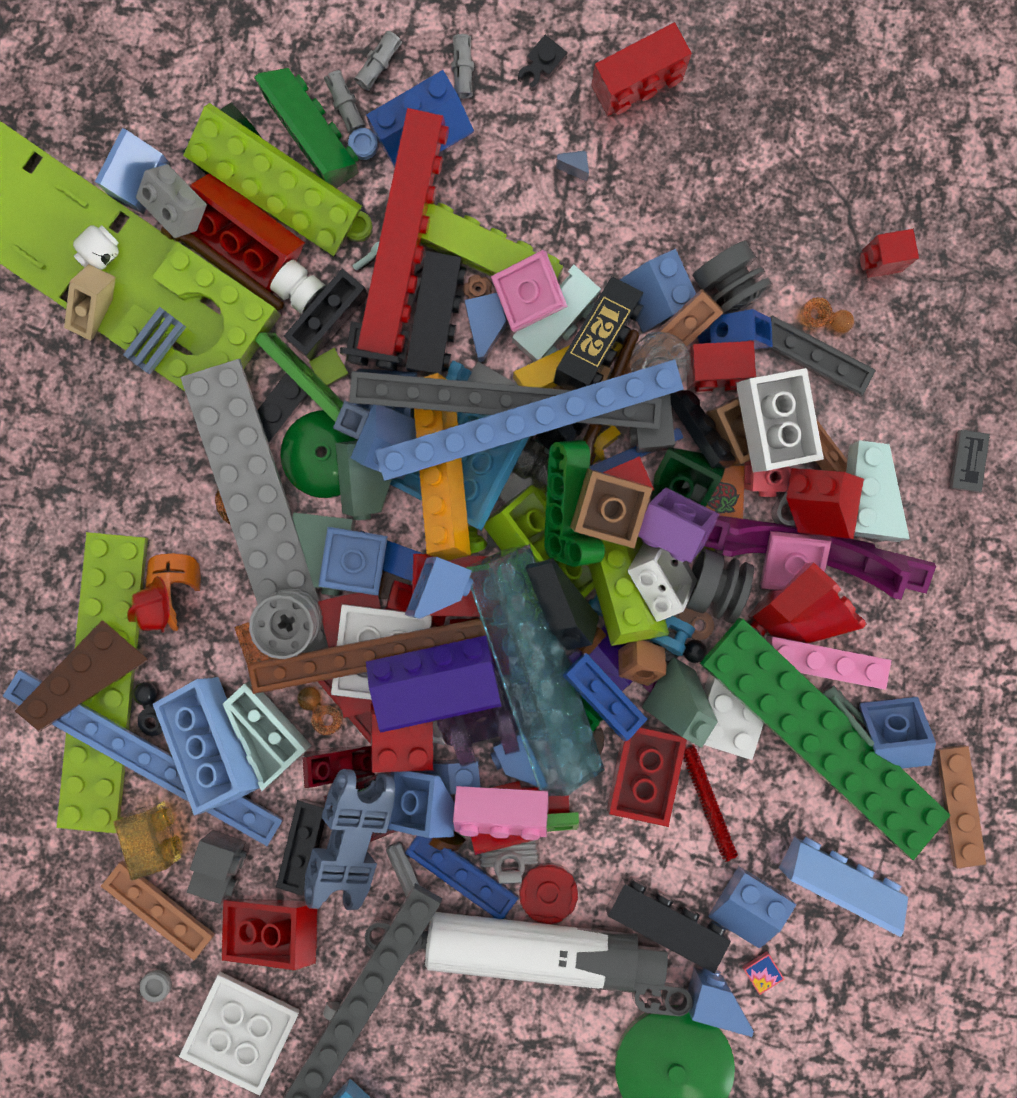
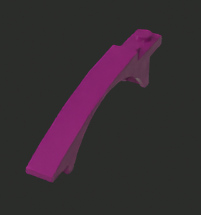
[705,516,936,600]

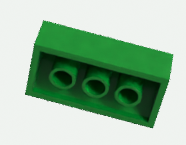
[254,68,359,189]

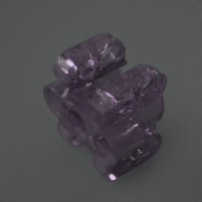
[437,659,526,767]

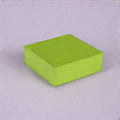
[309,348,350,387]

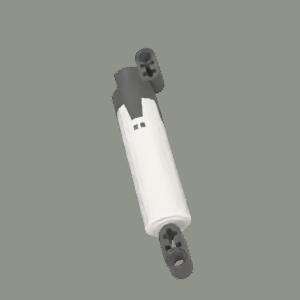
[365,912,692,1016]

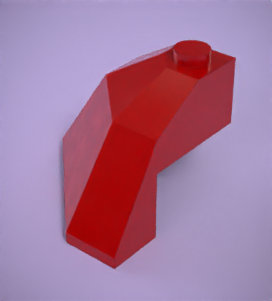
[747,562,867,643]

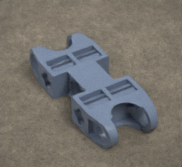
[304,769,395,910]

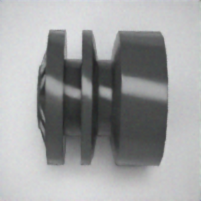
[692,240,773,315]
[685,548,754,624]

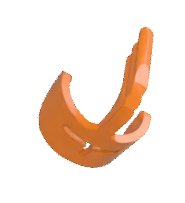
[145,553,201,631]

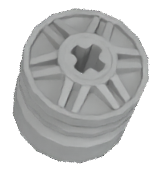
[249,588,323,659]

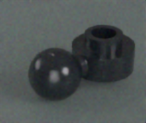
[653,632,707,663]
[133,682,163,736]

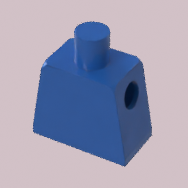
[698,309,773,349]

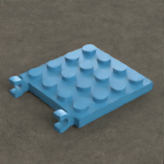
[390,360,529,531]

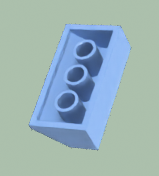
[153,677,260,816]
[779,836,908,937]

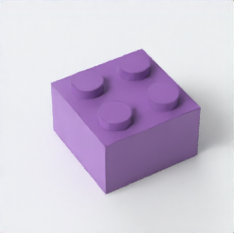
[638,487,720,563]

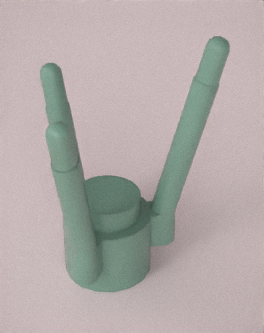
[822,685,874,746]

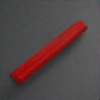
[683,744,738,862]

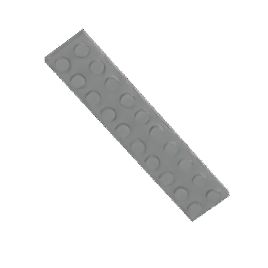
[180,359,328,653]

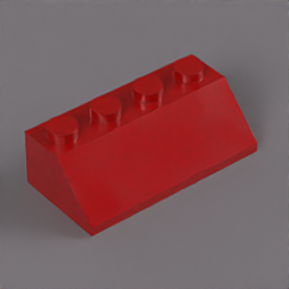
[190,173,305,294]

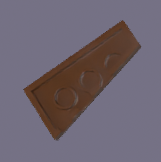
[15,620,148,732]

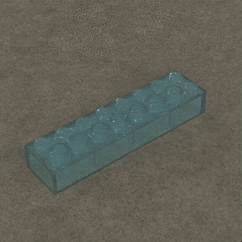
[465,544,605,796]

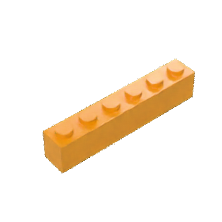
[414,373,471,561]

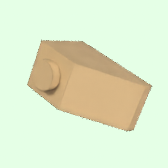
[64,264,116,341]

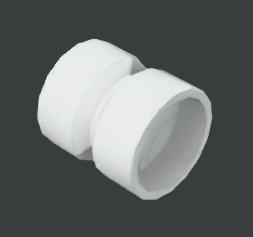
[270,259,326,315]

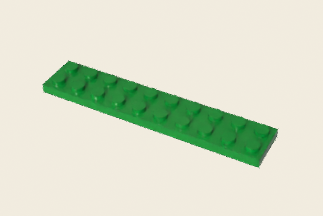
[699,618,950,861]

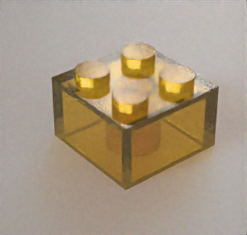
[113,801,182,881]

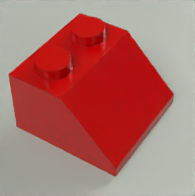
[786,468,864,539]

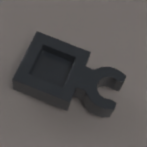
[518,34,568,91]

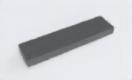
[767,315,876,397]

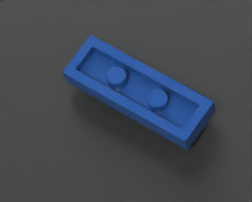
[562,653,648,741]

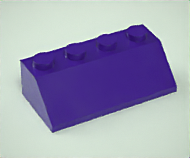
[366,635,502,733]

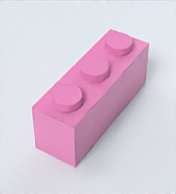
[453,786,548,840]

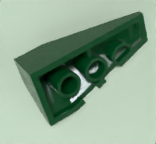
[650,447,725,564]

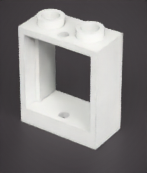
[628,542,697,622]

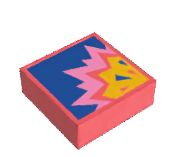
[742,951,785,995]

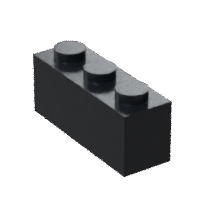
[284,268,368,361]

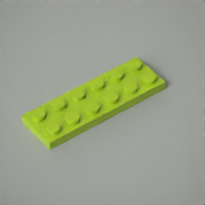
[183,103,363,256]

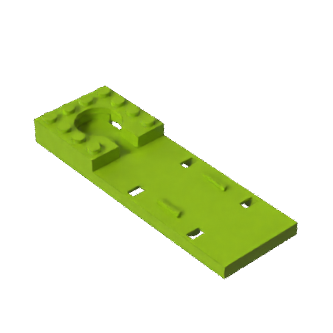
[0,121,281,391]

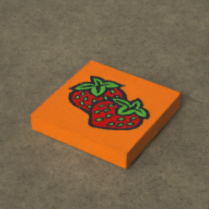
[706,465,744,519]

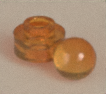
[800,297,854,333]
[297,687,343,735]

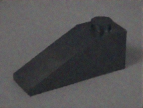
[526,558,599,650]

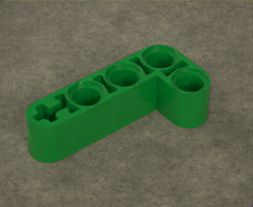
[544,440,605,567]

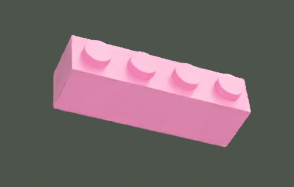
[766,636,892,690]

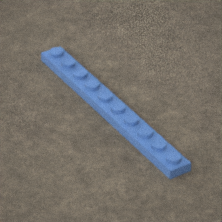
[375,359,684,481]
[3,669,283,846]

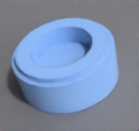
[348,128,378,160]

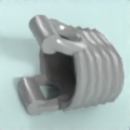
[480,840,539,884]

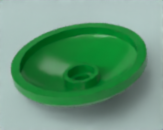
[280,410,357,498]

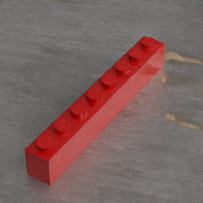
[357,108,449,356]

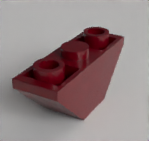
[302,746,375,788]

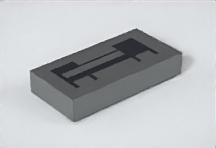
[949,430,990,493]

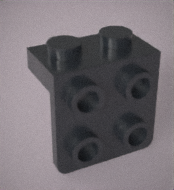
[340,321,410,371]

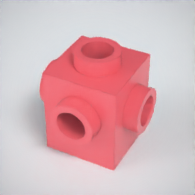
[744,460,791,497]

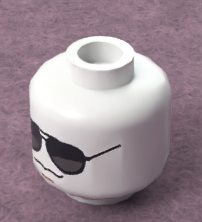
[73,225,119,270]

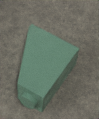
[336,440,391,520]
[292,512,356,596]
[642,657,718,748]

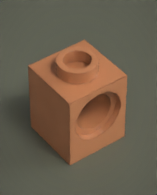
[618,640,667,686]

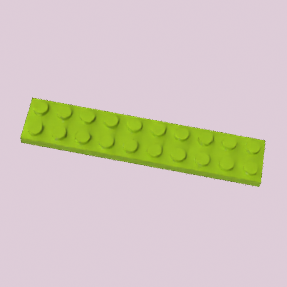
[56,532,148,833]

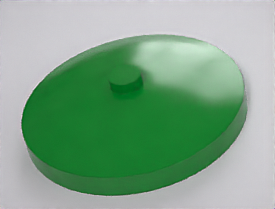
[615,1005,735,1098]

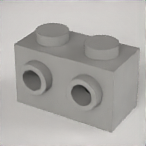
[136,164,207,238]

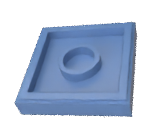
[318,527,388,595]

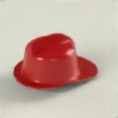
[127,576,170,633]

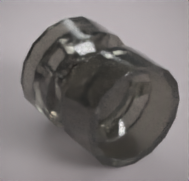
[512,439,549,493]

